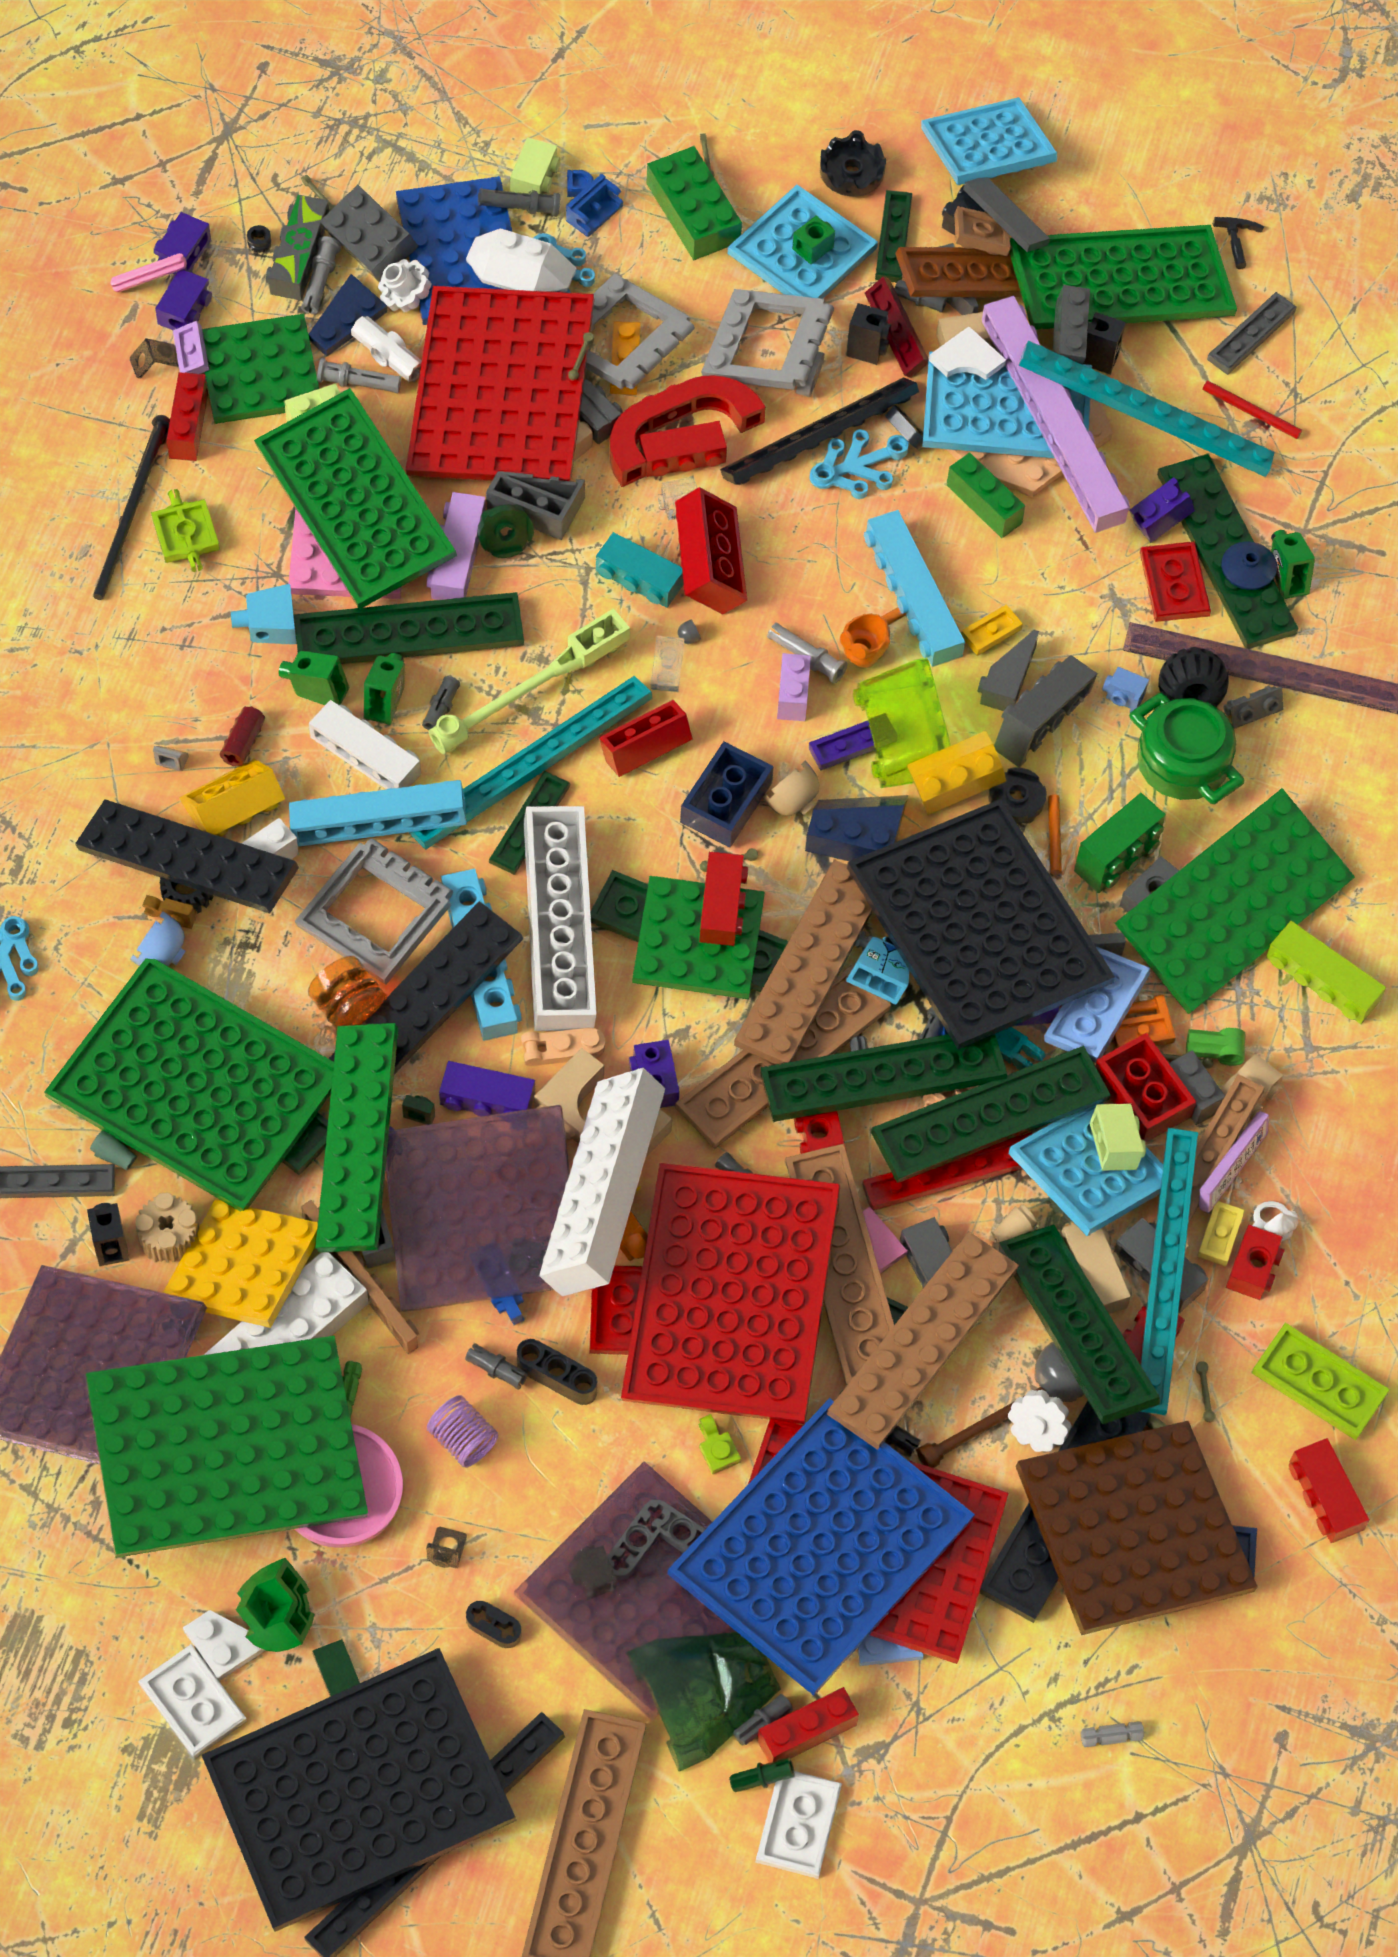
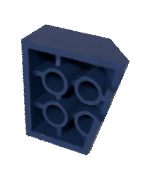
[805,795,908,861]

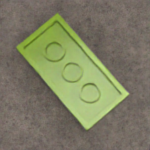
[1251,1322,1390,1440]

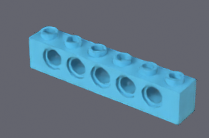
[441,868,522,1041]

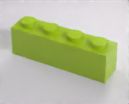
[1266,921,1386,1024]

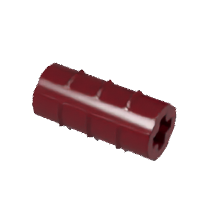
[220,706,265,766]

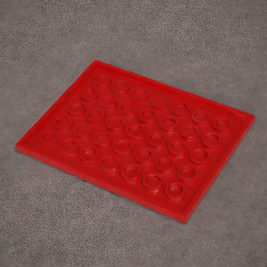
[621,1163,841,1424]

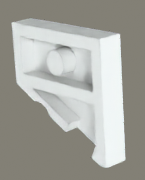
[183,1610,266,1681]

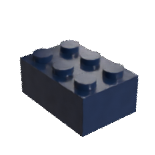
[680,741,774,848]

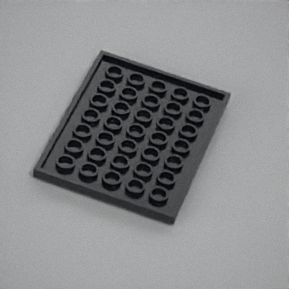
[847,799,1115,1050]
[202,1648,517,1932]

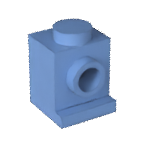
[1102,667,1149,713]

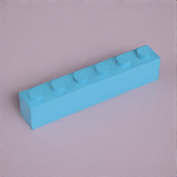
[864,510,965,667]
[289,780,467,847]

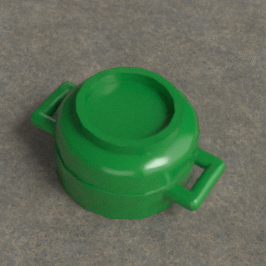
[1129,693,1245,804]

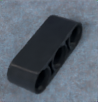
[517,1339,597,1405]

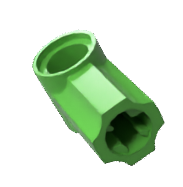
[1186,1028,1246,1066]

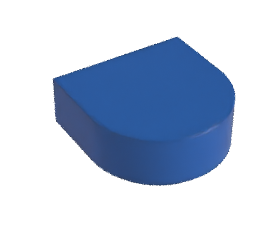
[567,170,594,197]

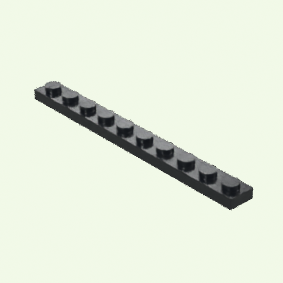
[304,1712,565,1957]

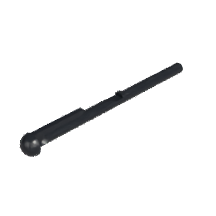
[93,415,170,600]

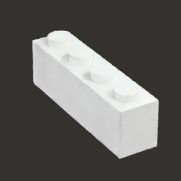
[309,700,421,789]

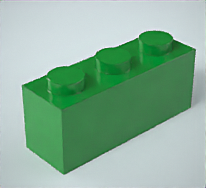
[947,452,1025,538]

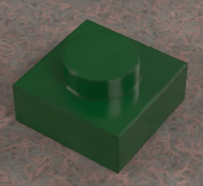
[402,1095,435,1126]

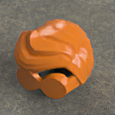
[840,613,890,668]

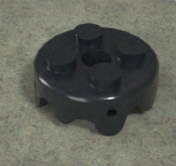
[820,130,886,197]

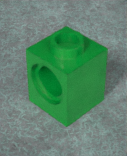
[792,215,835,265]

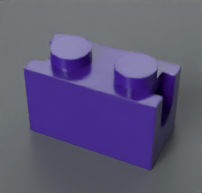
[154,212,211,275]
[155,270,212,330]
[1130,477,1195,543]

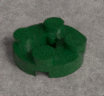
[477,504,534,558]

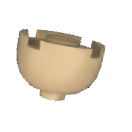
[762,760,820,816]

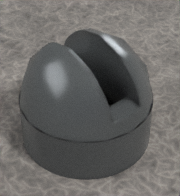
[678,619,701,644]

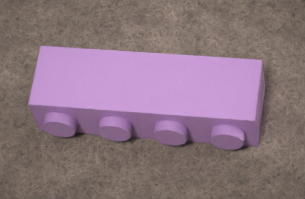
[427,492,486,600]

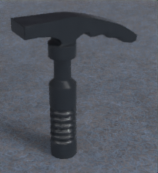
[1212,217,1264,269]

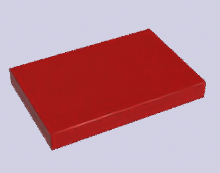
[1140,541,1211,622]
[589,1265,642,1355]

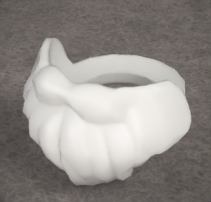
[1252,1201,1299,1241]

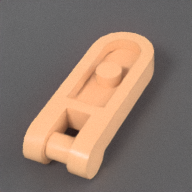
[521,1028,605,1066]

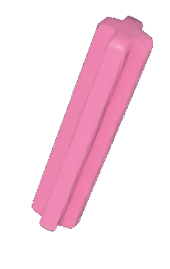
[111,253,187,292]

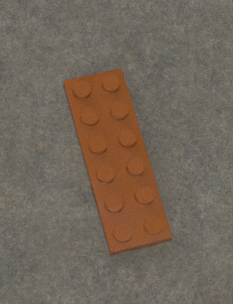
[895,247,1022,297]

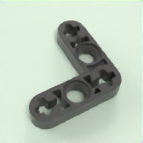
[606,1499,706,1580]

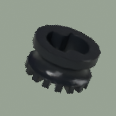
[247,225,271,253]

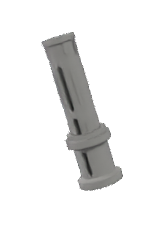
[301,236,341,314]
[317,358,401,394]
[767,623,848,684]

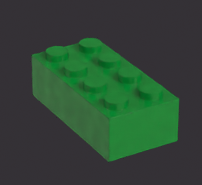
[646,146,742,261]

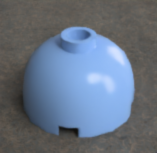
[130,911,186,966]

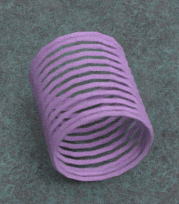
[427,1395,498,1468]

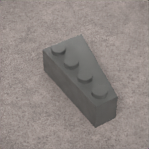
[994,655,1098,768]

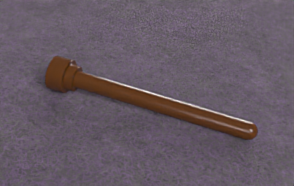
[916,1387,1046,1468]

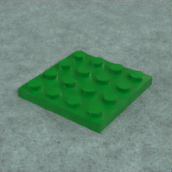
[202,314,319,424]
[632,876,765,999]

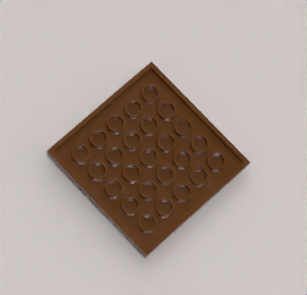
[1015,1421,1258,1635]

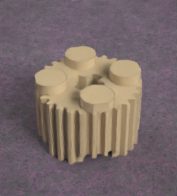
[136,1193,199,1263]

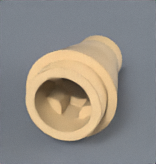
[991,1204,1038,1243]

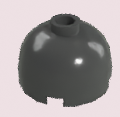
[1035,1342,1084,1402]

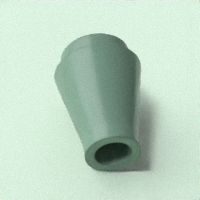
[90,1130,137,1171]

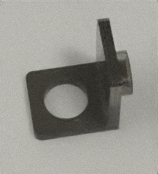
[130,338,179,378]
[426,1527,467,1569]

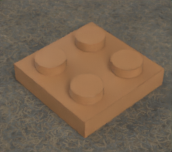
[954,206,1010,256]

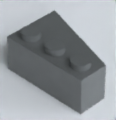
[486,471,585,540]

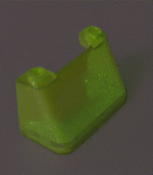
[853,658,950,788]

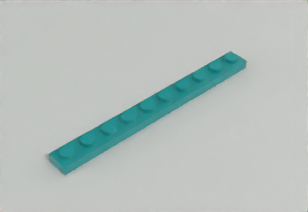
[1019,340,1275,477]
[409,676,653,850]
[1140,1128,1198,1415]

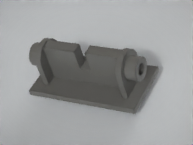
[1223,685,1283,729]

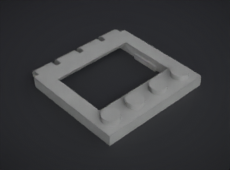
[586,273,695,389]
[701,289,834,390]
[295,838,453,985]

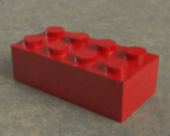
[675,487,748,615]

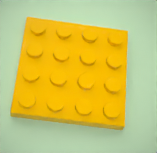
[161,1199,318,1328]

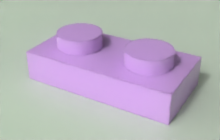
[173,321,209,374]

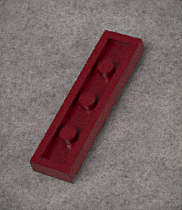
[865,276,929,378]

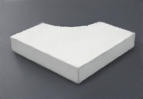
[929,327,1006,380]

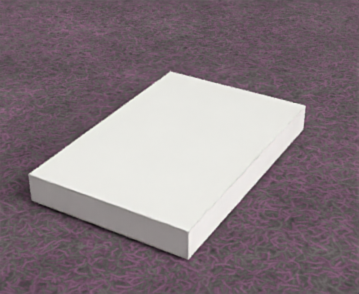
[138,1644,247,1759]
[755,1771,842,1879]

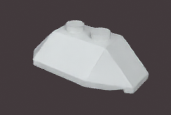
[466,228,576,292]

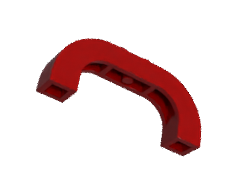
[610,375,766,487]

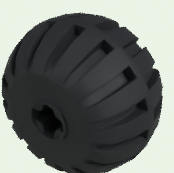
[1158,647,1229,707]

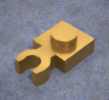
[142,895,195,929]

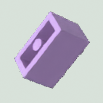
[777,653,811,721]

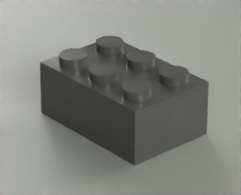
[320,184,419,283]

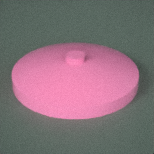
[295,1424,403,1548]

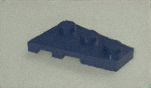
[308,274,387,356]

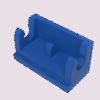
[566,174,623,237]

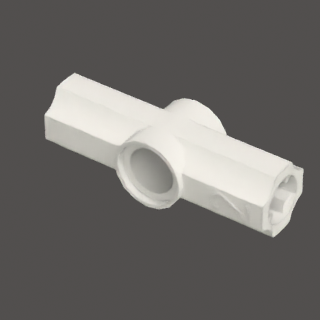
[351,316,422,382]

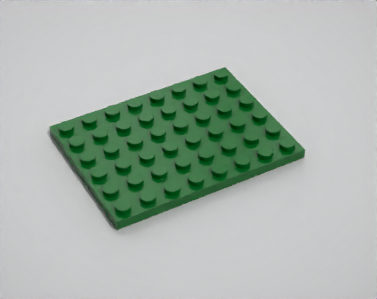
[44,958,334,1212]
[86,1335,368,1558]

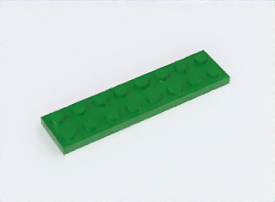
[315,1023,398,1252]

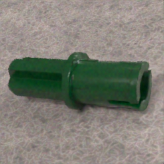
[729,1757,795,1792]

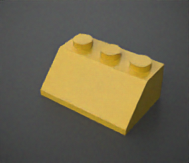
[907,731,1007,815]
[179,759,285,837]

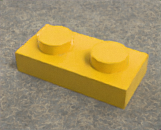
[961,604,1023,656]

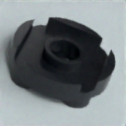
[988,767,1047,824]

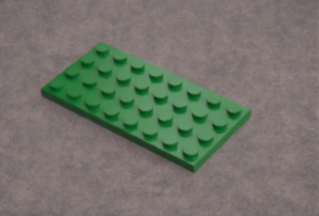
[1009,225,1237,330]
[254,388,457,610]
[1114,788,1355,1014]

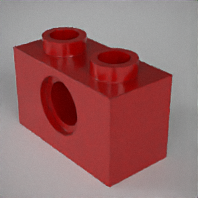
[794,1111,846,1154]
[1226,1224,1285,1300]

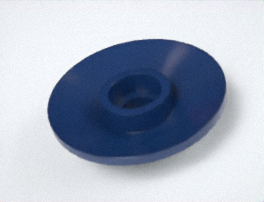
[1221,541,1277,590]

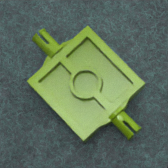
[151,489,220,572]

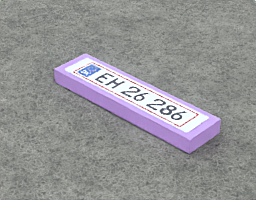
[1199,1111,1269,1213]

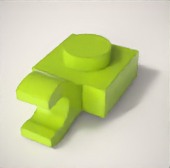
[698,1414,741,1475]

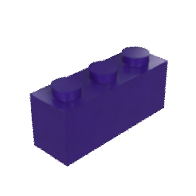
[439,1061,535,1124]

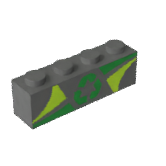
[266,194,329,301]

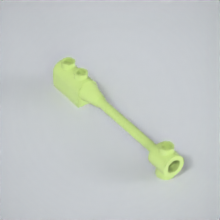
[429,608,630,754]

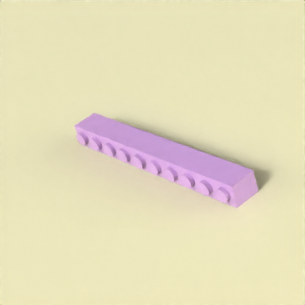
[982,296,1130,533]

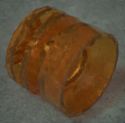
[308,956,387,1032]

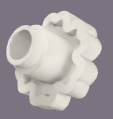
[378,259,432,312]
[1008,1390,1072,1452]

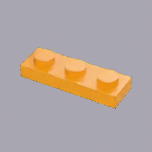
[610,321,640,395]

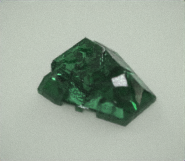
[626,1632,781,1772]

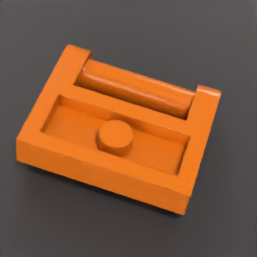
[1113,994,1176,1049]

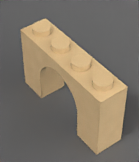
[534,1048,672,1157]

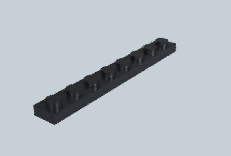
[720,377,919,485]

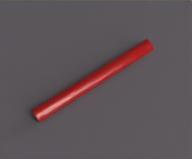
[1202,380,1302,439]

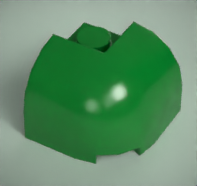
[236,1558,315,1652]

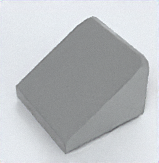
[153,746,189,771]

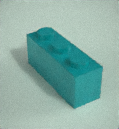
[596,532,684,608]

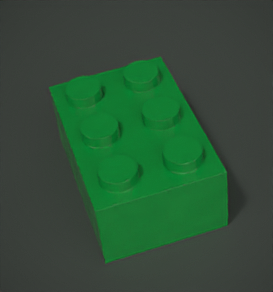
[1074,792,1166,893]

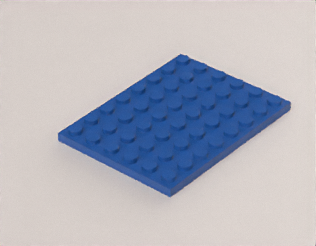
[667,1398,975,1696]

